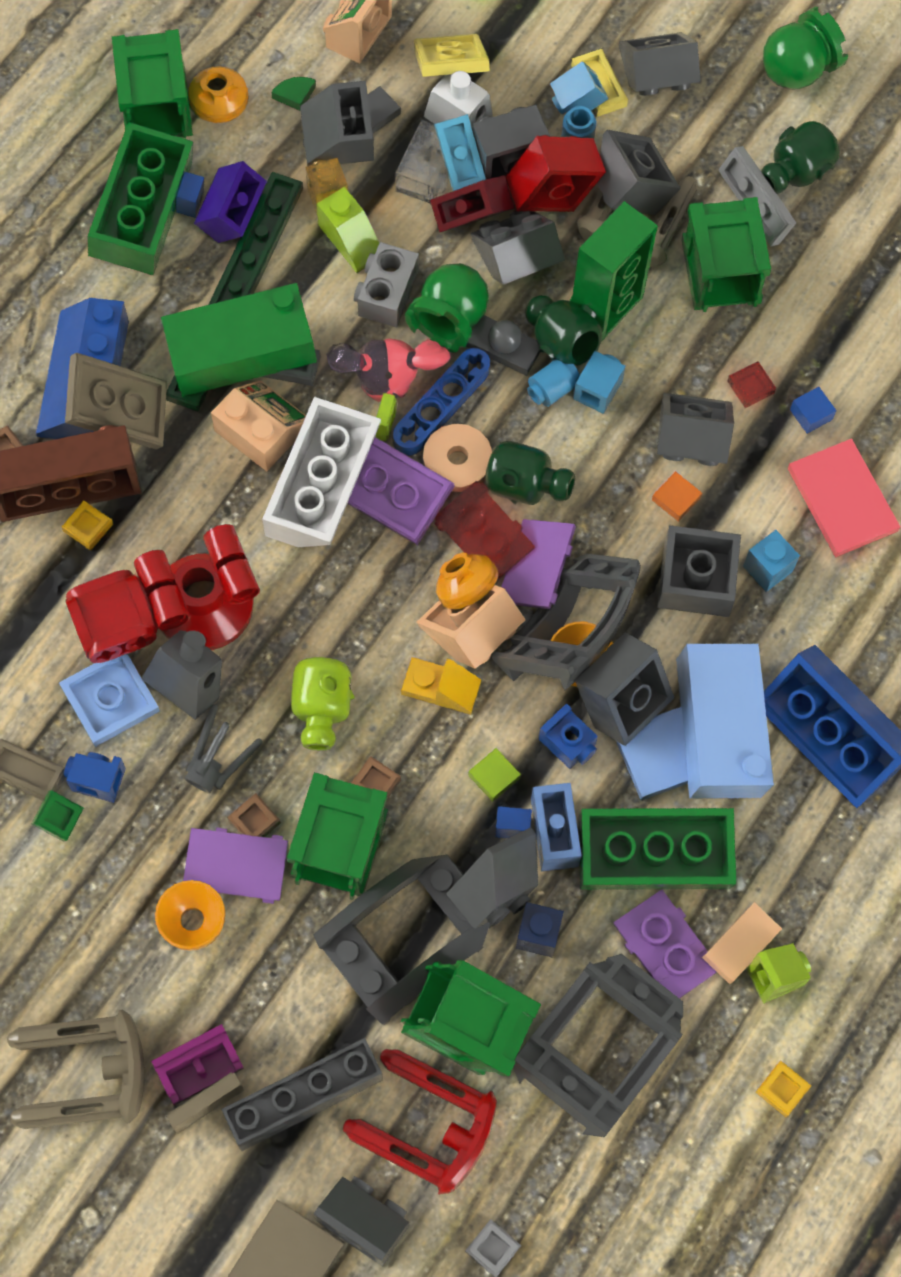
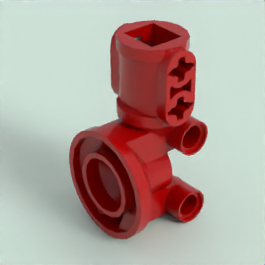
[65,524,260,663]

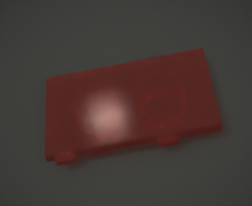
[434,481,536,580]

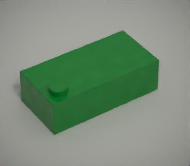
[87,122,194,275]
[570,201,658,342]
[161,283,317,397]
[578,808,736,890]

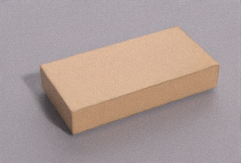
[702,902,782,984]

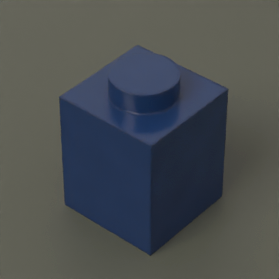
[516,902,564,958]

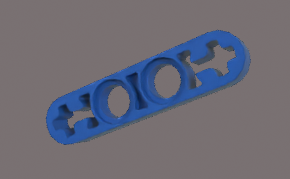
[393,348,490,456]

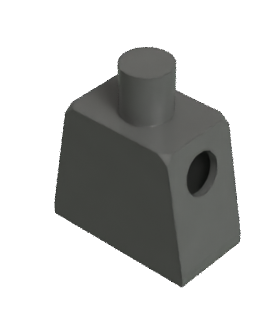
[142,630,222,720]

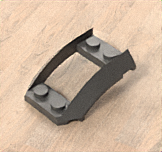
[491,553,641,691]
[313,854,491,1025]
[513,954,683,1137]

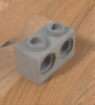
[354,242,419,328]

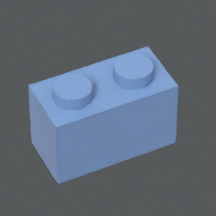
[531,783,582,872]

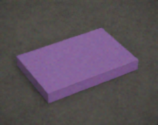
[347,437,455,546]

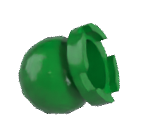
[762,6,848,90]
[405,263,489,353]

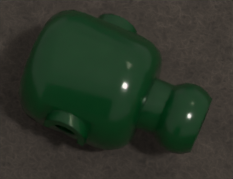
[761,121,840,194]
[525,295,602,366]
[485,441,575,505]

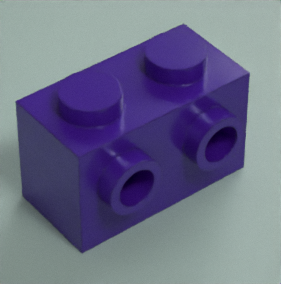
[194,161,267,243]

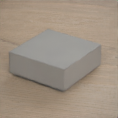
[465,1219,522,1277]

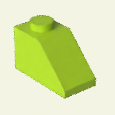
[317,187,379,273]
[747,943,811,1004]

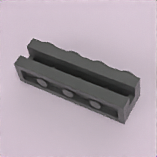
[221,1038,383,1151]

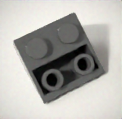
[300,81,374,167]
[470,210,565,285]

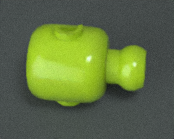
[291,657,355,751]

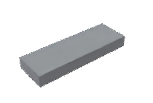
[718,146,796,246]

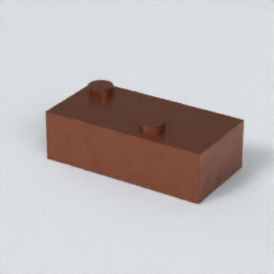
[0,425,141,522]

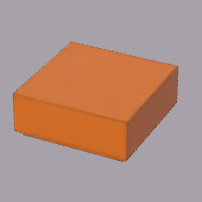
[652,471,702,522]

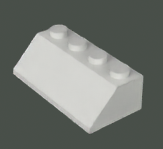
[262,397,381,547]

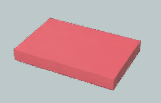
[787,438,900,558]

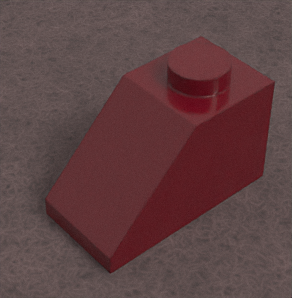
[430,176,514,232]

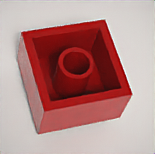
[505,135,606,212]

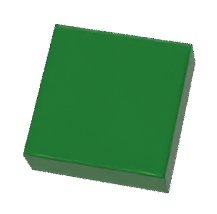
[31,790,84,842]

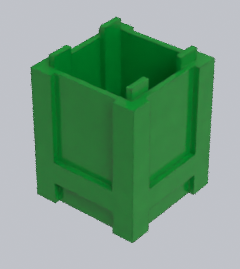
[111,29,193,138]
[681,197,771,312]
[287,772,388,901]
[400,960,541,1077]

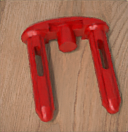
[343,1049,497,1195]

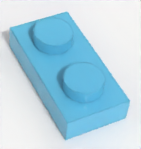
[434,114,486,191]

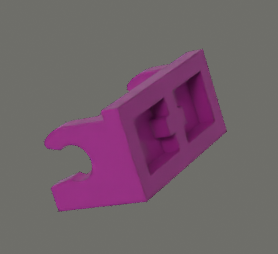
[151,1024,244,1105]

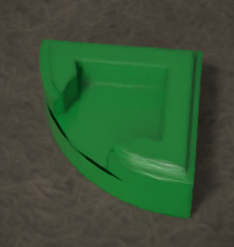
[271,77,316,111]

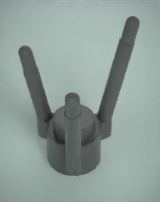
[184,704,263,794]

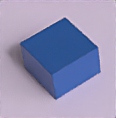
[176,172,204,218]
[790,387,837,434]
[495,807,532,838]

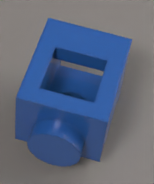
[539,703,598,769]
[64,752,126,803]

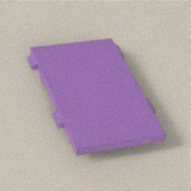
[501,519,576,609]
[183,827,288,904]
[613,889,717,999]

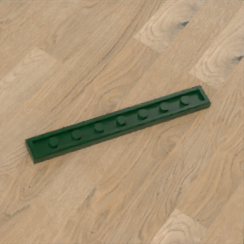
[166,172,303,412]

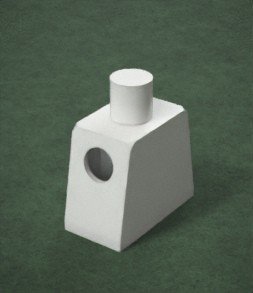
[424,71,493,127]

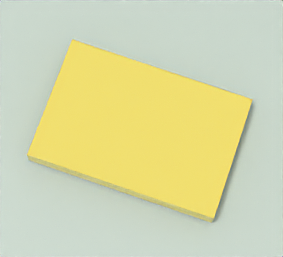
[414,34,490,77]

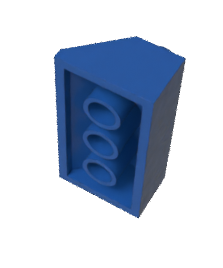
[36,298,129,439]
[764,645,901,808]

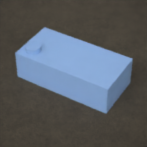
[676,644,774,799]

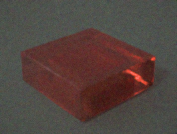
[727,361,776,408]

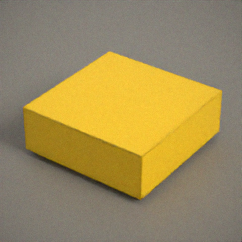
[61,501,113,551]
[755,1060,811,1117]

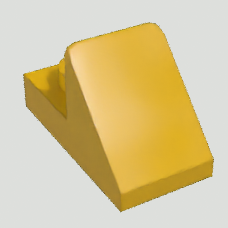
[401,657,482,715]

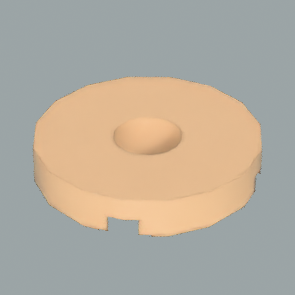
[423,424,492,492]

